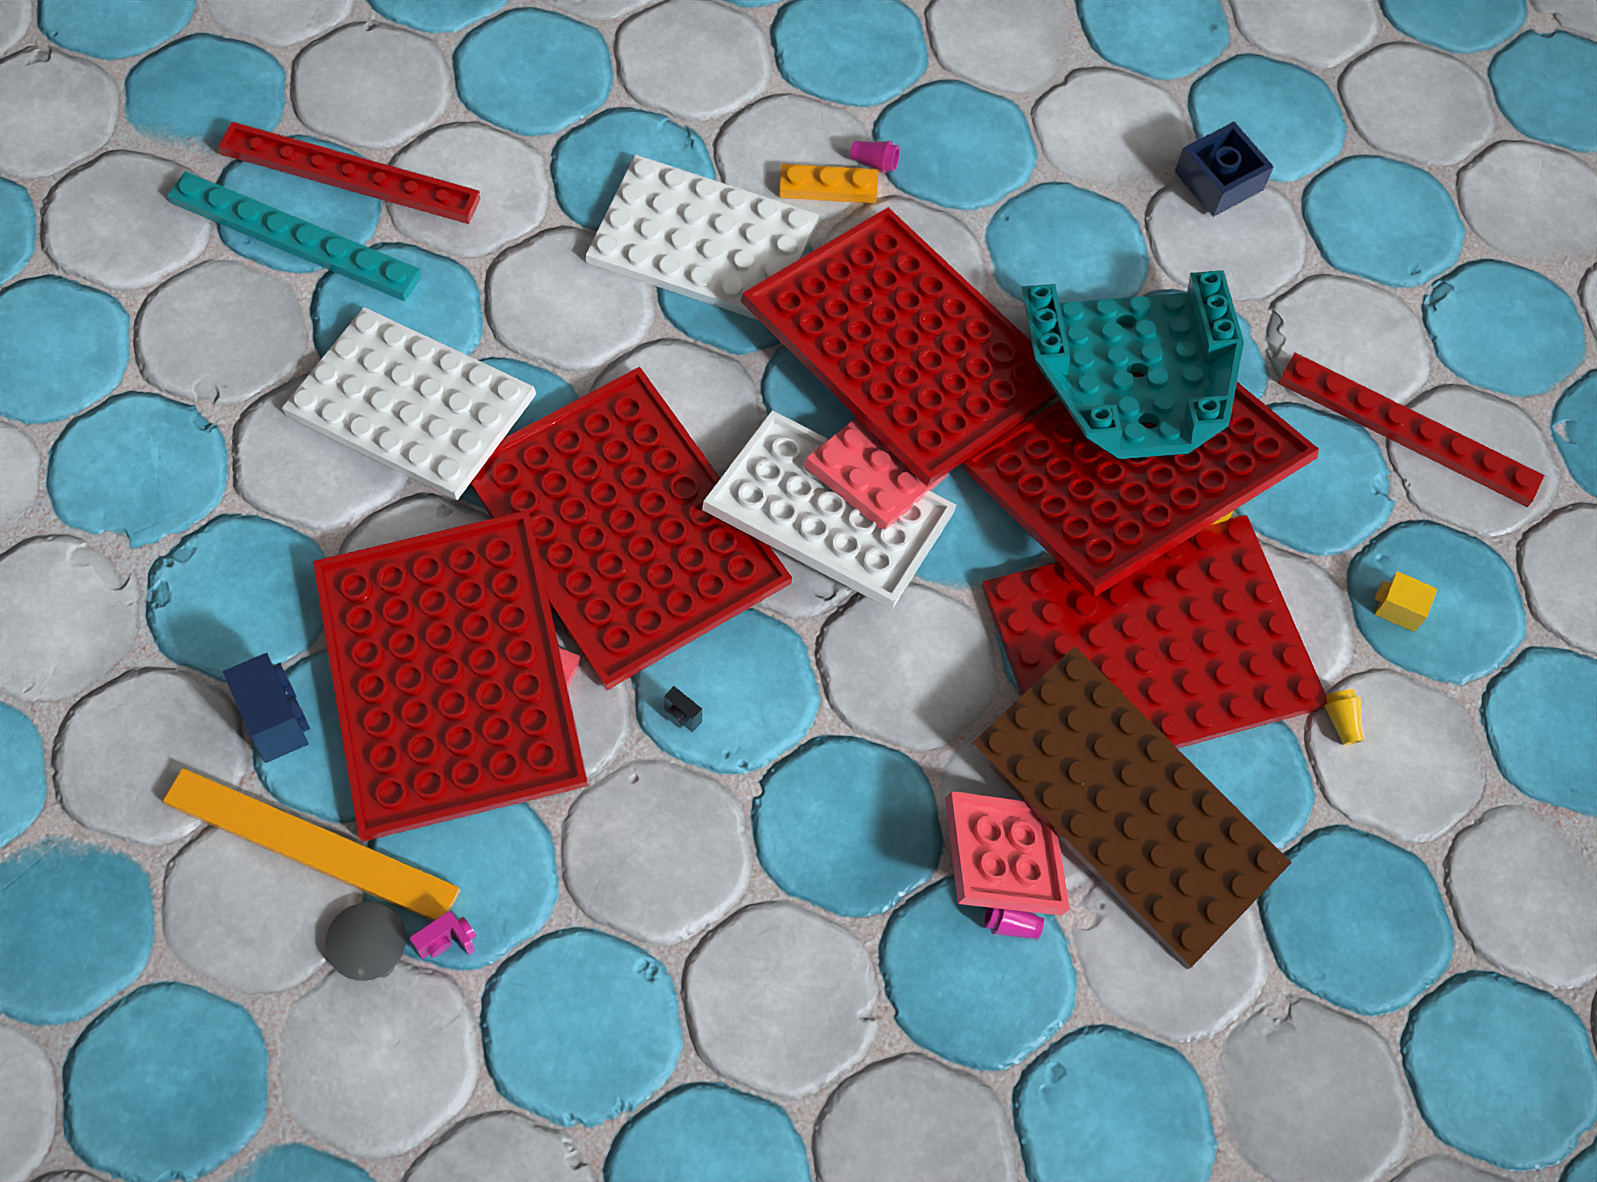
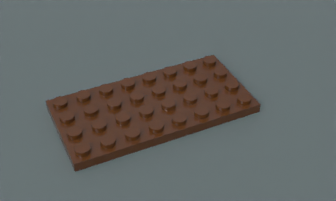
[969,646,1292,969]

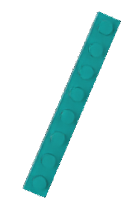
[167,171,421,302]

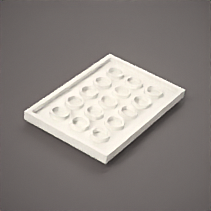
[586,155,819,320]
[282,307,536,500]
[702,410,956,610]

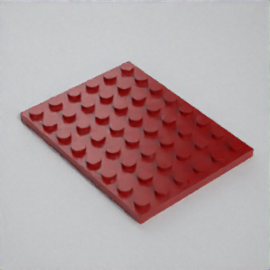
[740,207,1058,487]
[469,366,792,691]
[961,372,1319,597]
[313,510,589,842]
[981,515,1328,749]

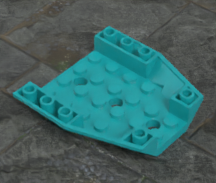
[1022,270,1244,459]

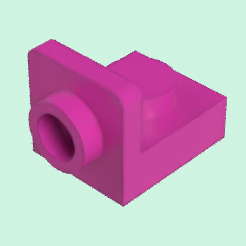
[410,911,476,960]

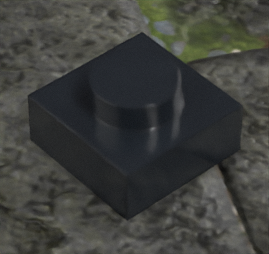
[664,686,702,733]

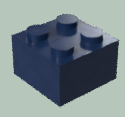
[1174,122,1274,217]
[223,653,310,763]

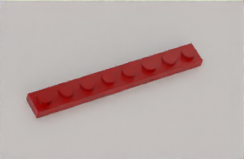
[218,121,481,224]
[1278,352,1545,508]

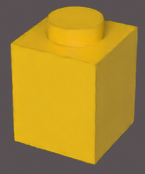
[1374,571,1438,632]

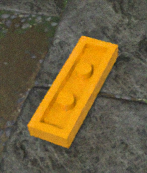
[779,164,878,204]

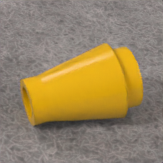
[1324,689,1364,745]

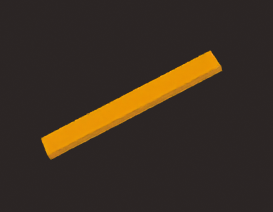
[163,768,460,922]

